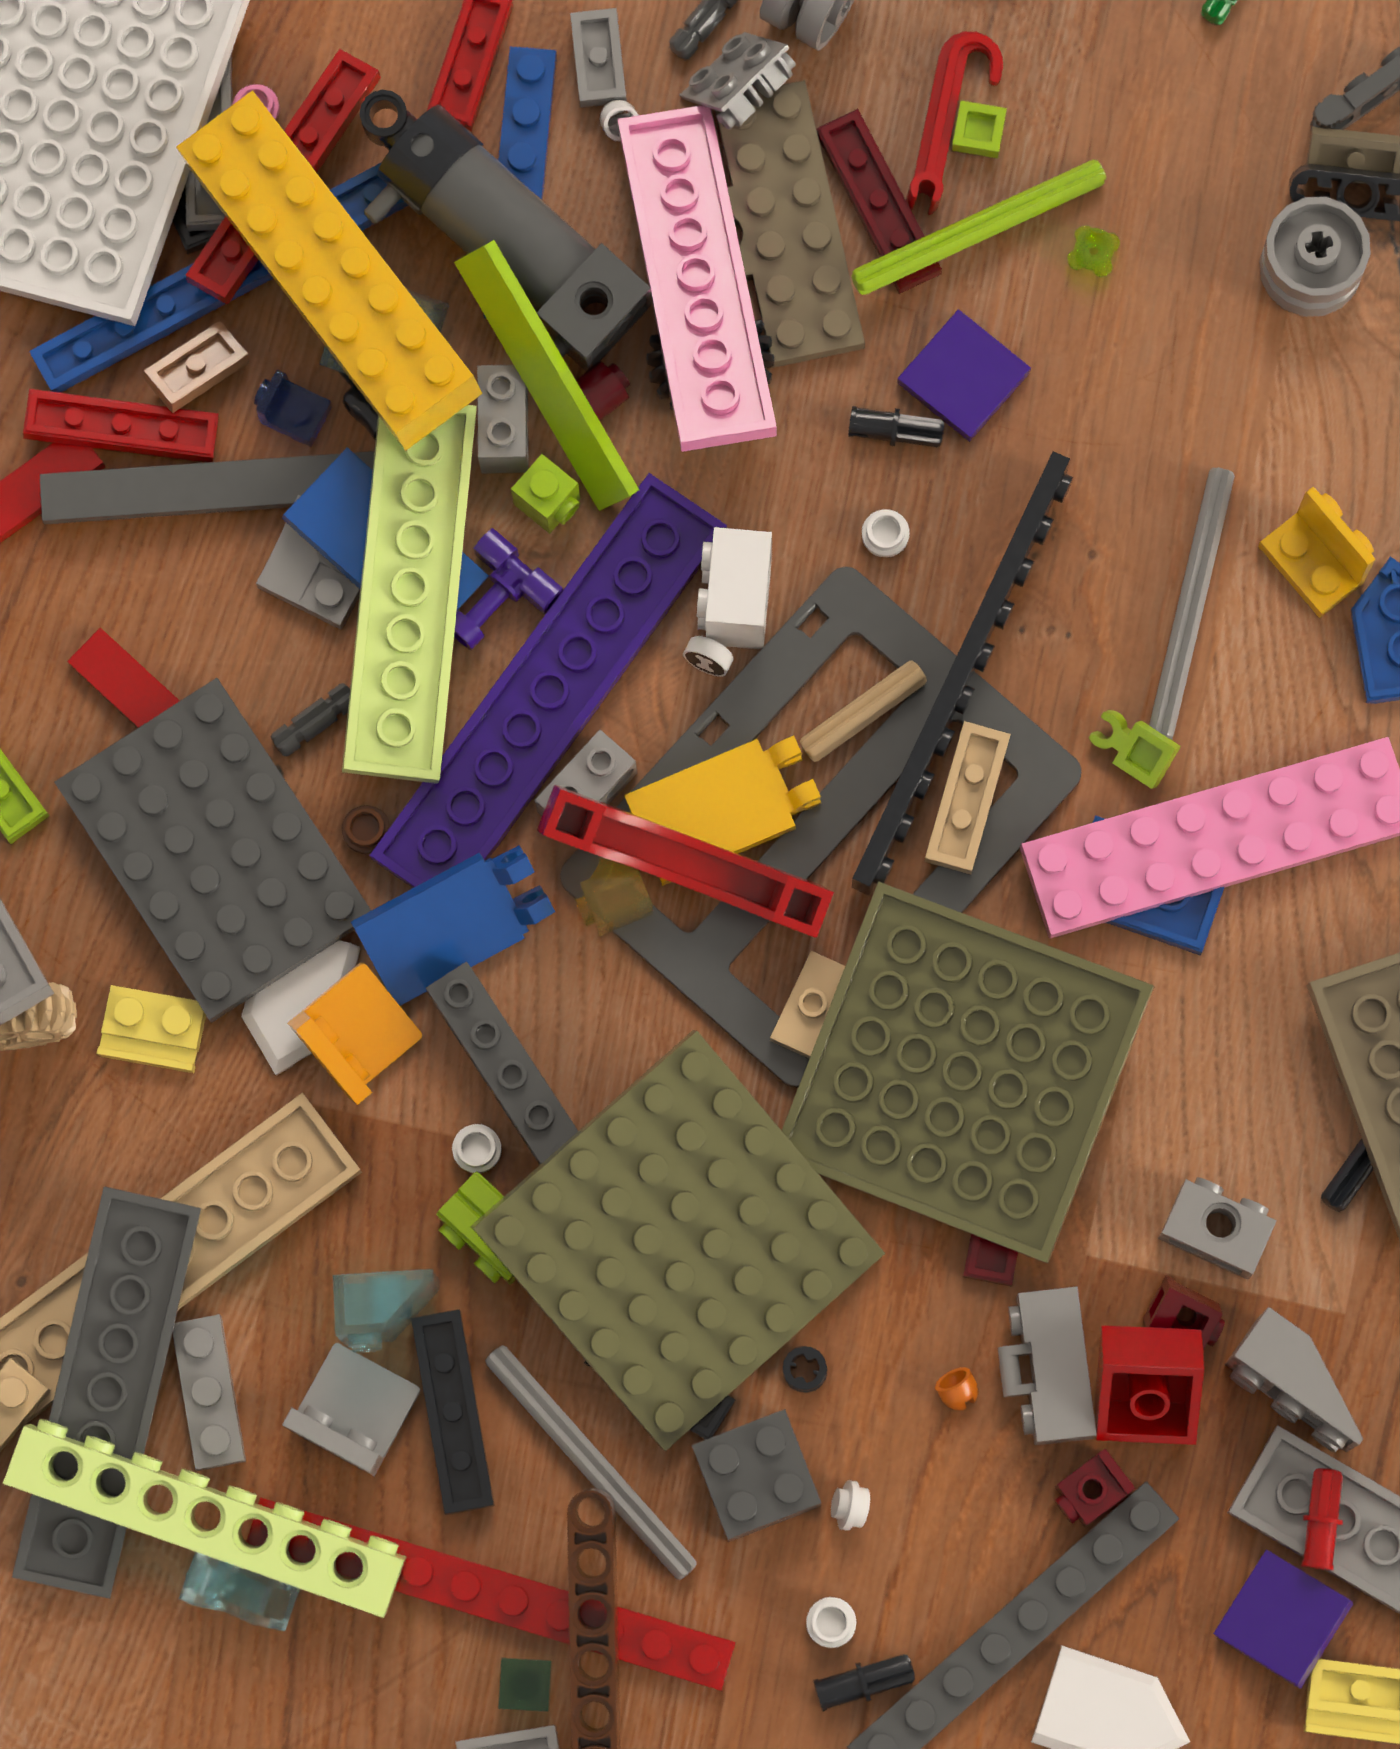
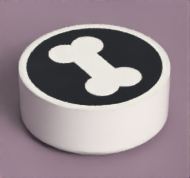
[683,636,733,677]

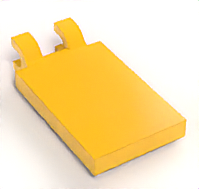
[624,735,821,886]

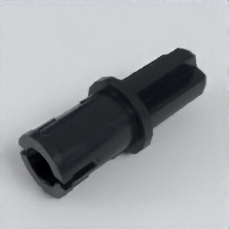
[848,406,944,447]
[813,1654,915,1712]

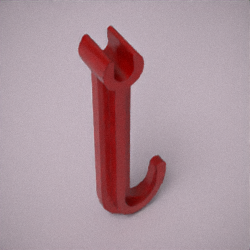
[906,31,1003,215]

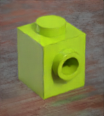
[511,454,581,534]

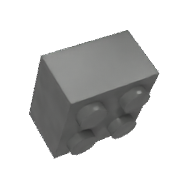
[692,1409,821,1542]

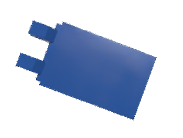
[351,845,555,1006]

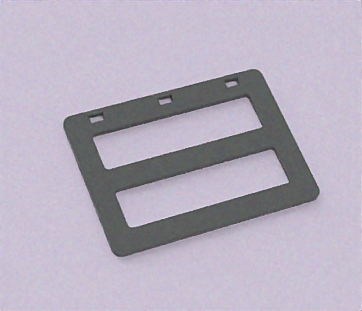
[560,567,1081,1088]

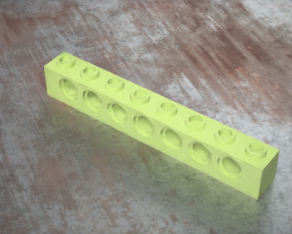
[3,1419,406,1618]

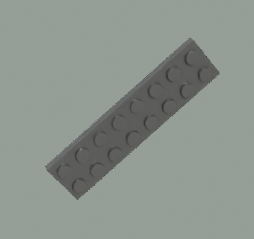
[12,1186,201,1599]

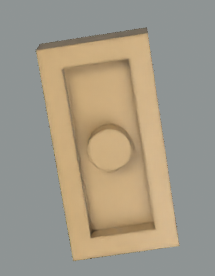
[770,951,845,1059]

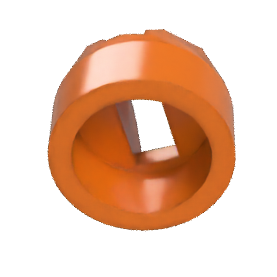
[935,1367,979,1411]

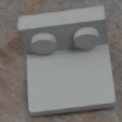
[282,1343,420,1476]

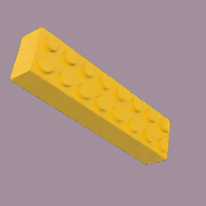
[176,90,483,451]

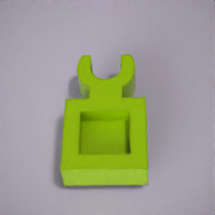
[1089,710,1181,789]

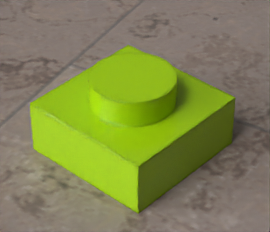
[952,100,1007,158]

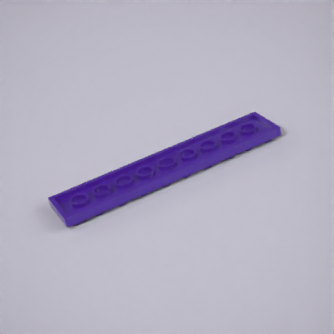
[369,473,727,888]

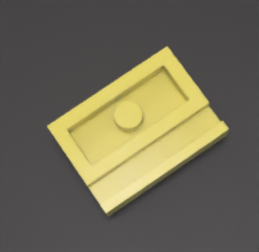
[96,985,206,1073]
[1304,1659,1400,1744]

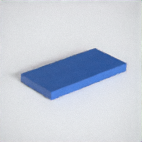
[282,447,489,610]

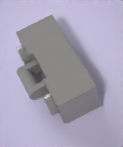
[997,1286,1097,1445]

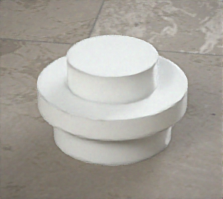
[862,509,910,557]
[452,1124,502,1173]
[831,1480,870,1531]
[806,1597,856,1648]

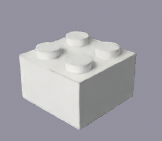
[697,527,772,649]

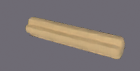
[800,660,927,762]

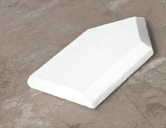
[241,940,361,1076]
[1031,1646,1190,1749]

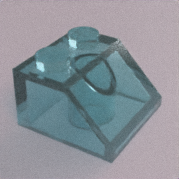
[333,1269,440,1352]

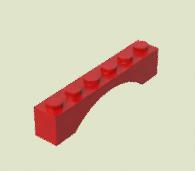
[537,785,834,938]

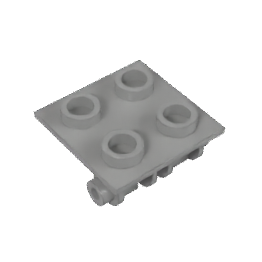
[679,32,796,130]

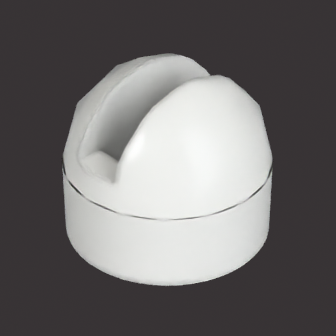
[600,99,639,141]

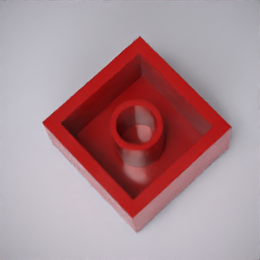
[1095,1325,1204,1445]

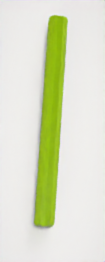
[851,160,1106,295]

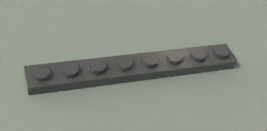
[847,1481,1179,1749]

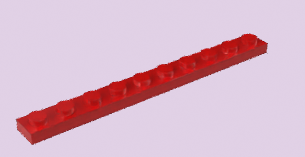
[246,1497,736,1691]

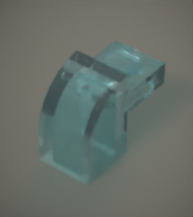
[179,1552,300,1631]

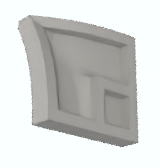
[256,495,360,630]

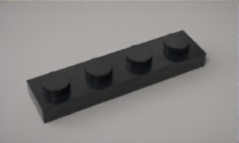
[411,1309,495,1515]

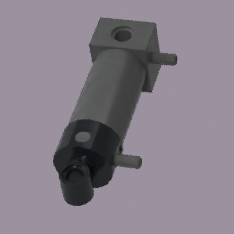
[360,89,652,371]

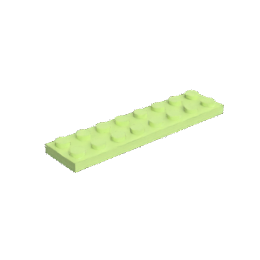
[342,405,477,784]

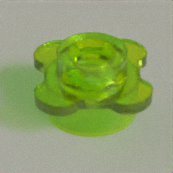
[1067,225,1120,277]

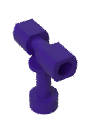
[454,528,563,650]

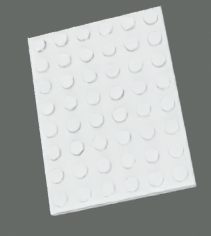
[0,0,250,326]

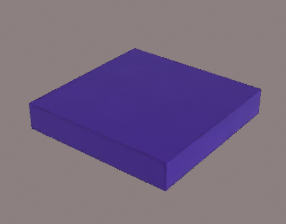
[897,309,1031,442]
[1213,1549,1353,1689]

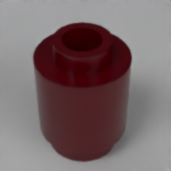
[576,361,630,421]

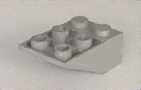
[1225,1307,1363,1453]

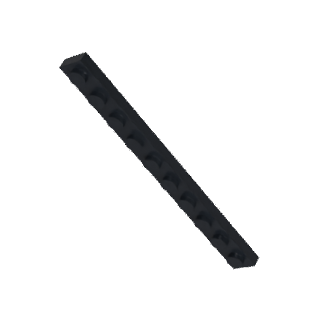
[852,451,1074,896]

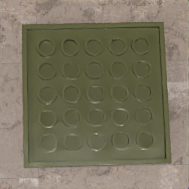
[782,881,1155,1263]
[470,1030,885,1451]

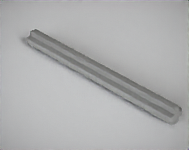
[1149,467,1235,740]
[485,1345,697,1580]

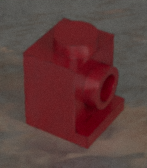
[1143,1276,1225,1350]
[1054,1448,1136,1527]

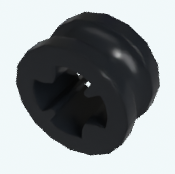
[783,1346,827,1393]

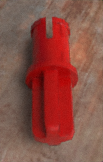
[1301,1468,1343,1570]

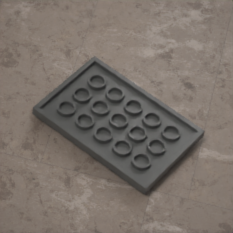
[55,678,372,1023]

